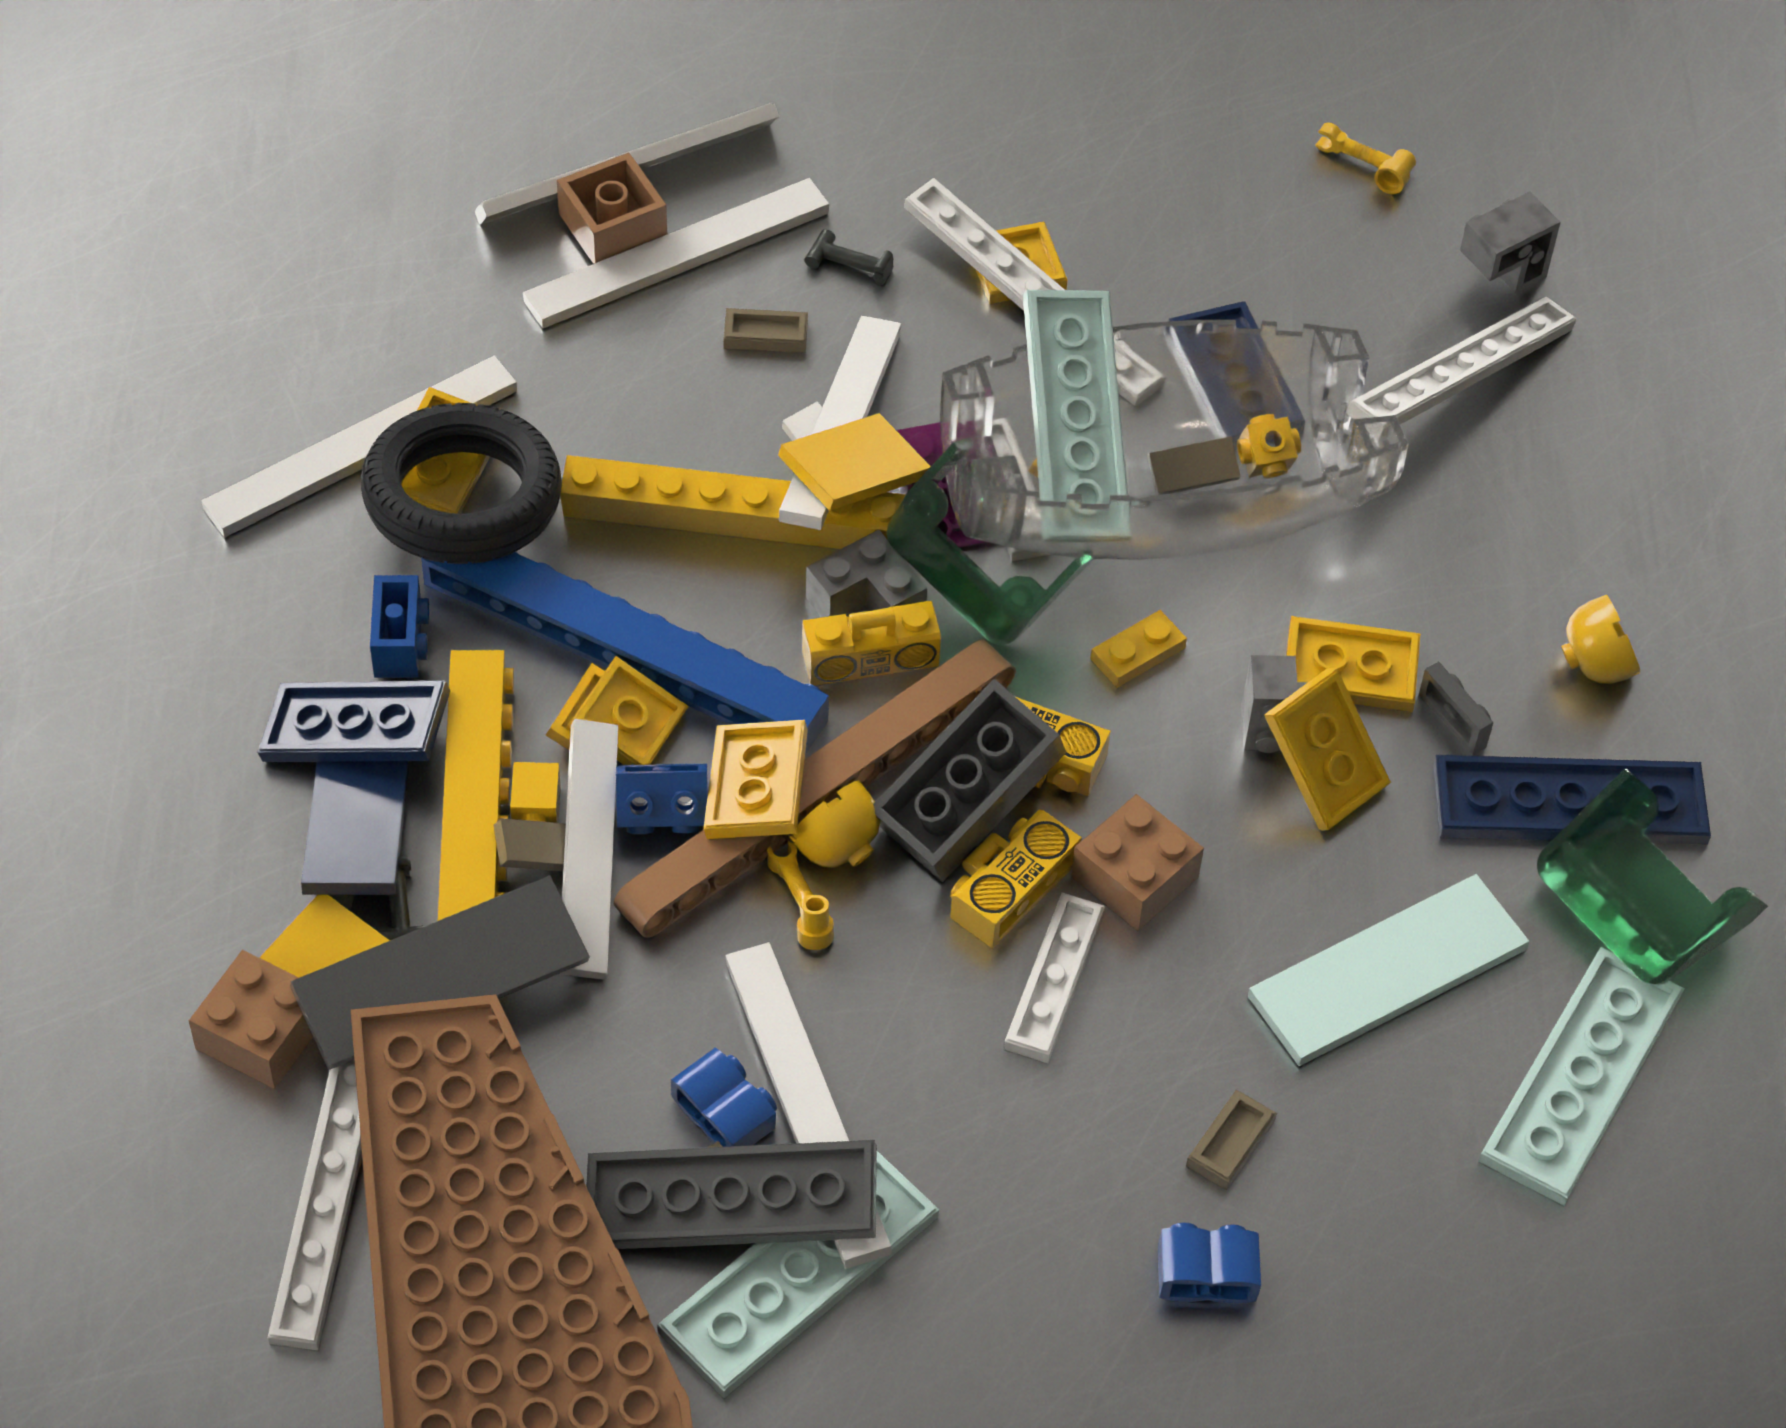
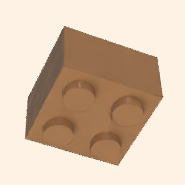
[557,152,667,264]
[1071,794,1204,931]
[189,949,313,1090]

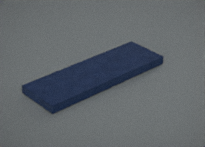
[1433,755,1711,845]

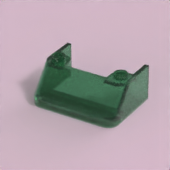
[887,438,1093,645]

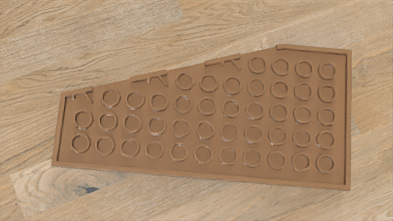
[351,994,693,1428]

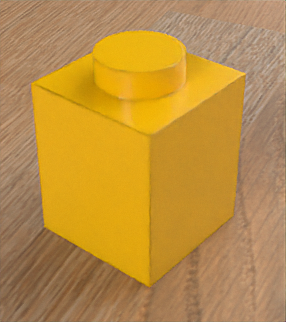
[510,762,561,823]

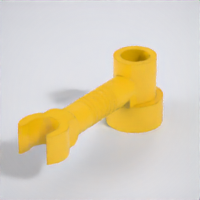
[1315,122,1416,195]
[767,841,834,950]

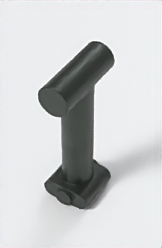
[804,229,894,285]
[378,856,425,940]

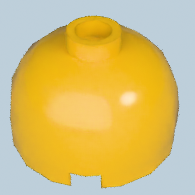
[1561,594,1640,684]
[789,780,880,868]

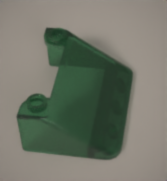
[1537,769,1768,985]

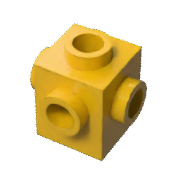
[1237,414,1301,479]

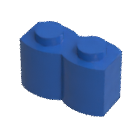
[671,1048,777,1147]
[1158,1223,1261,1303]

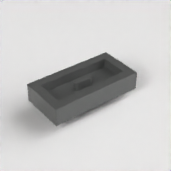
[1419,661,1494,755]

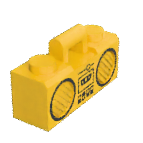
[802,601,941,686]
[1016,697,1111,796]
[950,809,1082,949]

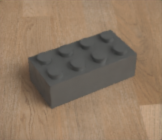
[873,679,1066,882]

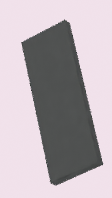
[290,875,590,1070]
[586,1140,877,1249]

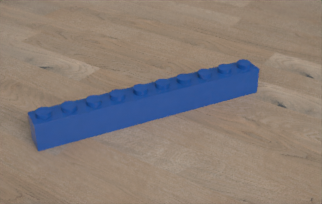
[421,552,829,755]

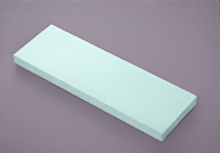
[1023,290,1132,542]
[1248,874,1530,1066]
[1478,947,1685,1206]
[657,1151,939,1398]

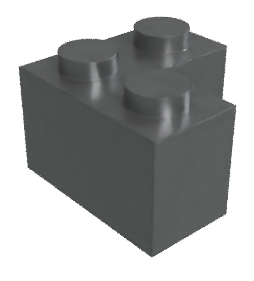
[1460,191,1561,293]
[806,530,928,618]
[1241,655,1308,753]

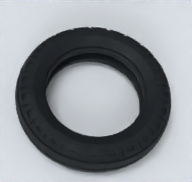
[361,403,562,564]

